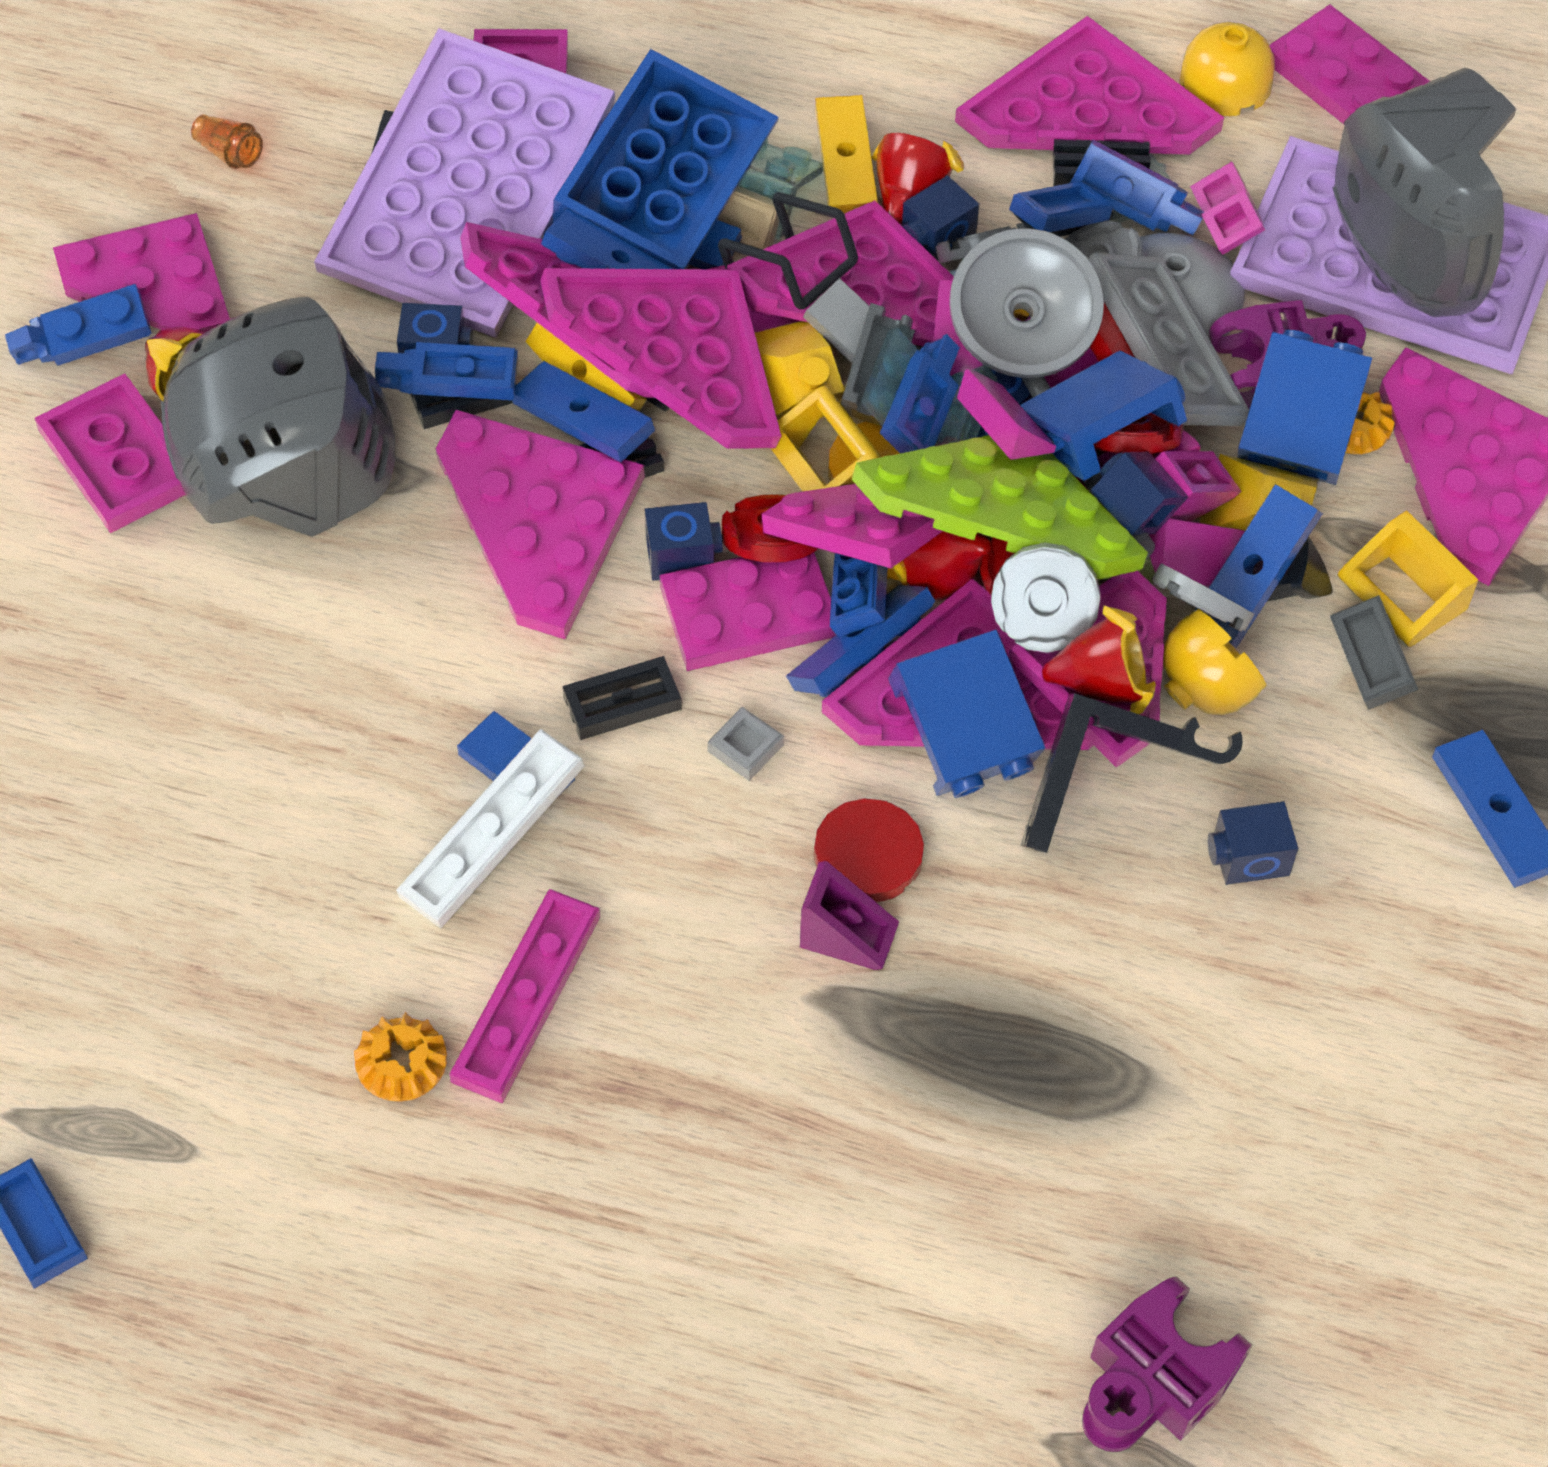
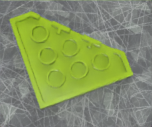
[852,435,1148,580]

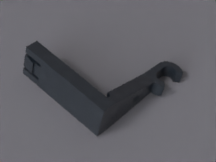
[1021,693,1243,853]

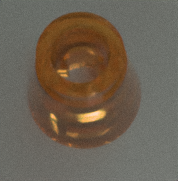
[191,114,263,169]

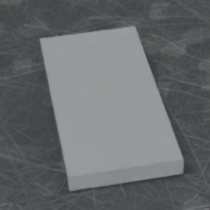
[1088,253,1249,426]

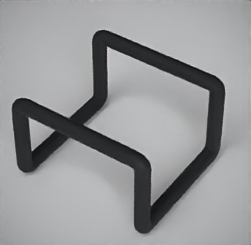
[718,192,858,309]

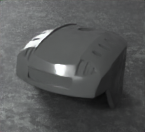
[1332,68,1516,317]
[161,297,396,537]

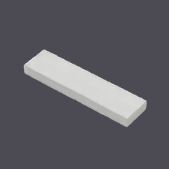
[396,729,584,929]

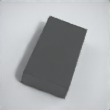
[1330,595,1419,710]

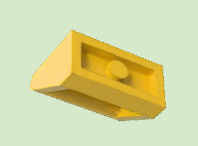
[770,386,881,491]
[1337,510,1478,647]

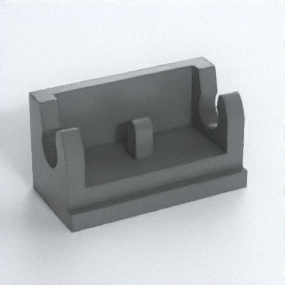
[841,303,915,426]

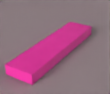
[449,889,600,1104]

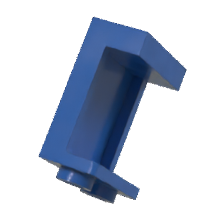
[1237,330,1372,485]
[1020,351,1187,481]
[888,630,1045,798]

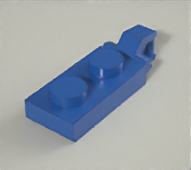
[1070,140,1204,235]
[5,284,152,366]
[880,334,960,454]
[375,342,518,401]

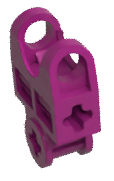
[1209,300,1366,410]
[1082,1276,1253,1452]

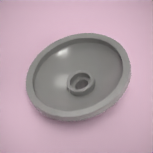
[949,228,1104,378]
[1140,233,1245,340]

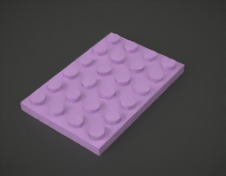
[314,28,616,338]
[1230,136,1548,375]

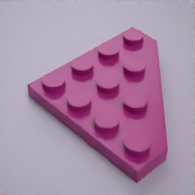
[955,16,1224,155]
[726,200,954,346]
[460,222,654,398]
[540,268,781,449]
[1379,347,1548,586]
[435,410,645,640]
[822,579,1094,750]

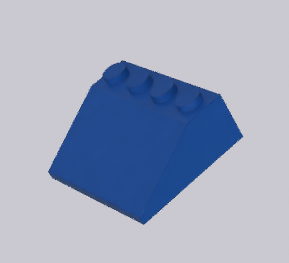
[552,48,779,269]

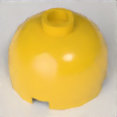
[1179,22,1275,117]
[1163,609,1267,716]

